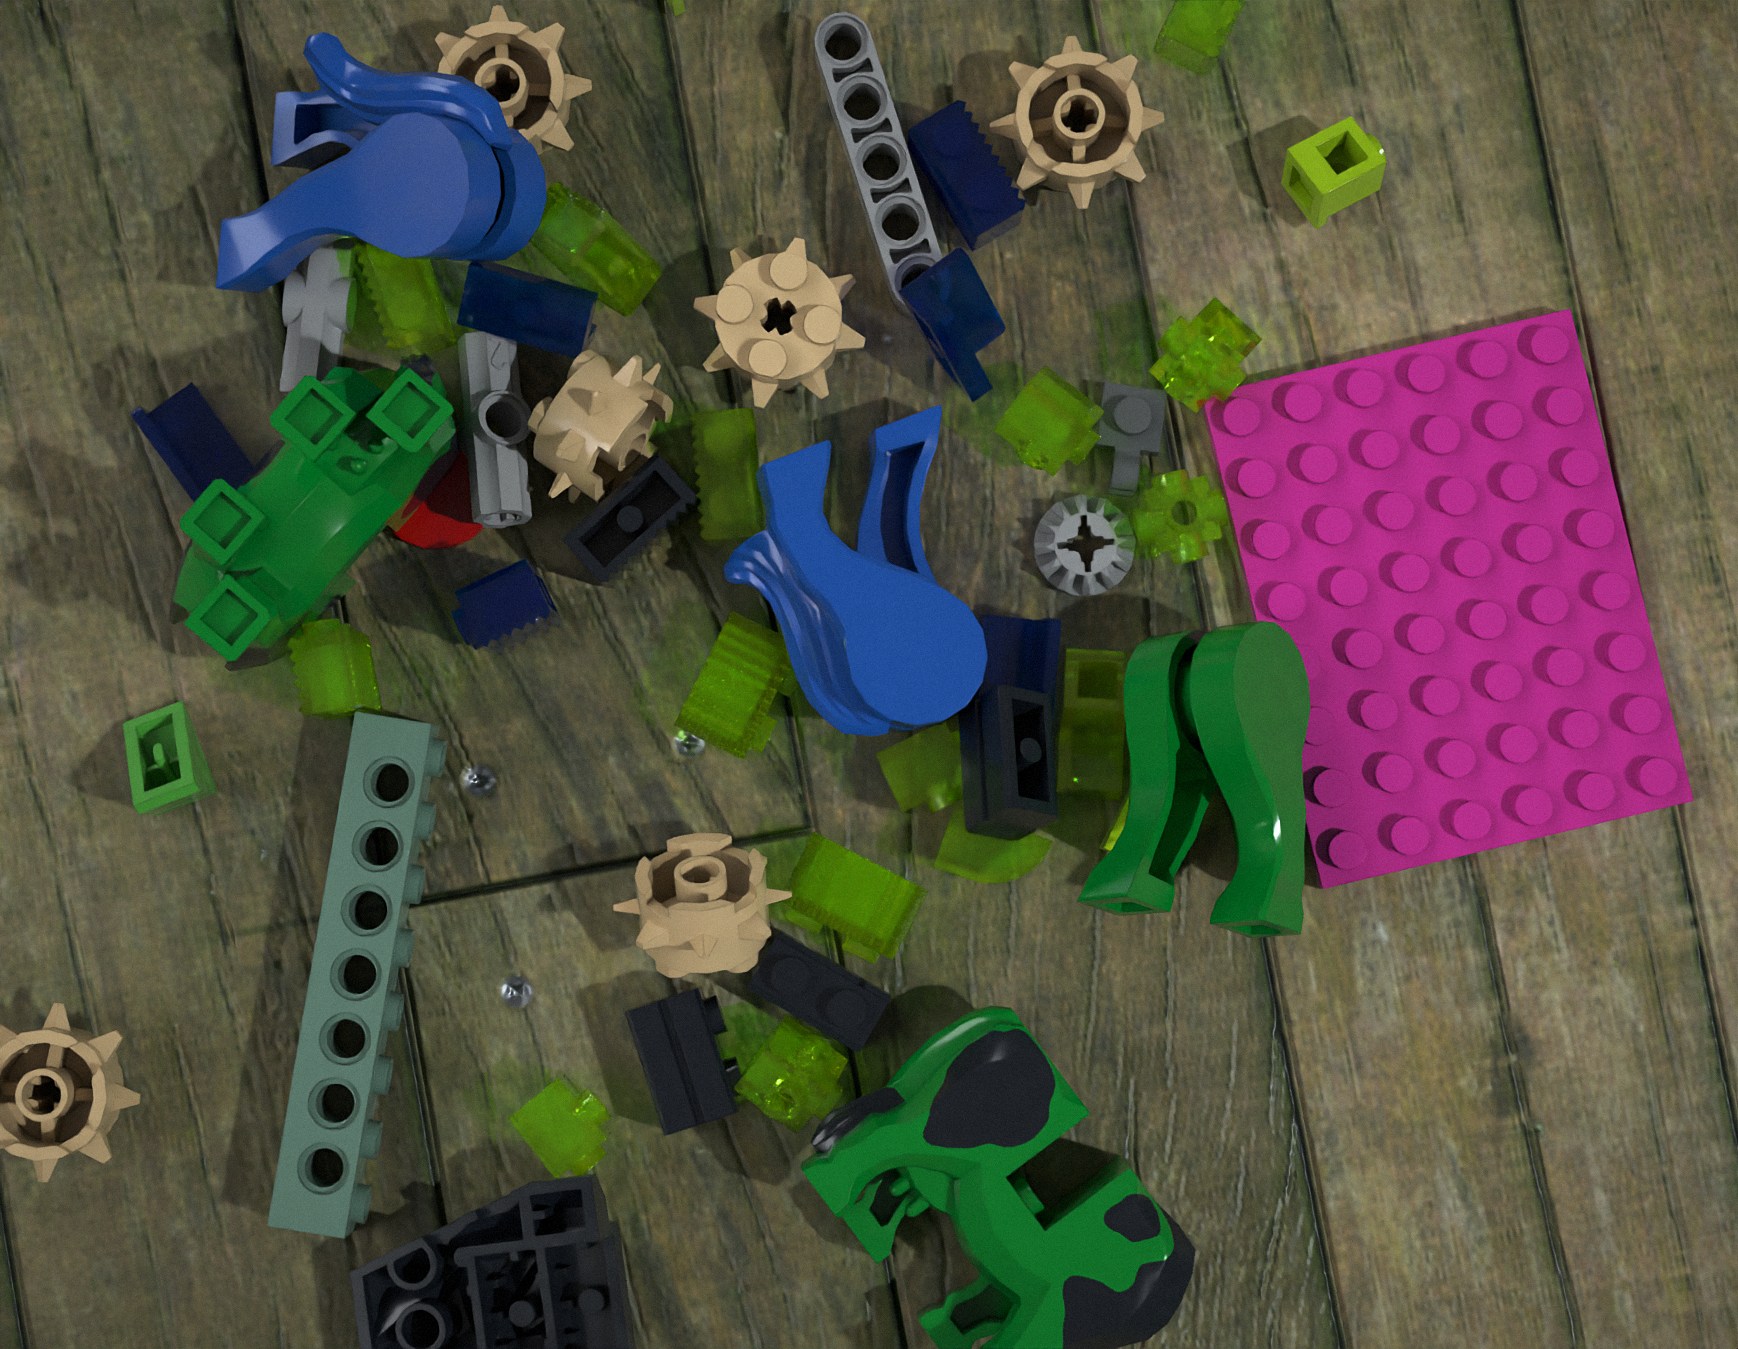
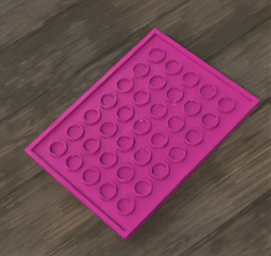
[1199,309,1694,889]

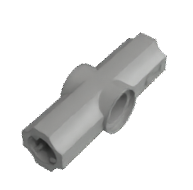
[279,237,357,395]
[457,328,532,528]

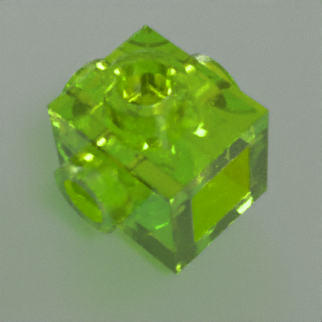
[1148,297,1262,413]
[1132,469,1229,566]
[734,1014,848,1134]

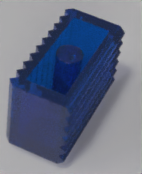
[907,100,1026,251]
[451,558,562,656]

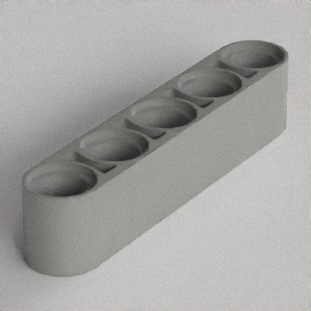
[814,12,949,320]

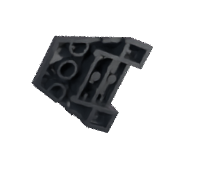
[350,1173,636,1349]

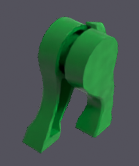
[1077,621,1310,938]

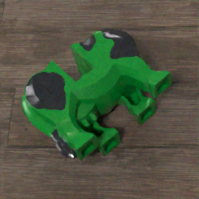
[169,352,459,672]
[801,1005,1196,1349]

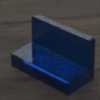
[898,248,1006,403]
[457,262,599,359]
[130,382,255,502]
[972,614,1061,722]

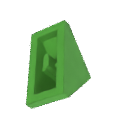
[123,701,218,816]

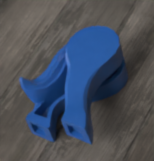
[216,32,547,293]
[724,404,988,736]

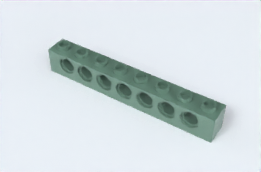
[267,711,447,1238]

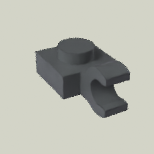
[1094,382,1167,498]

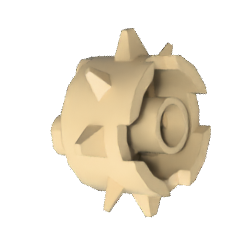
[435,5,592,156]
[989,36,1164,209]
[693,237,866,409]
[527,349,673,504]
[613,832,792,978]
[0,1003,141,1182]

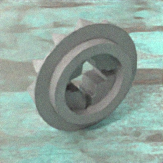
[1034,494,1136,596]

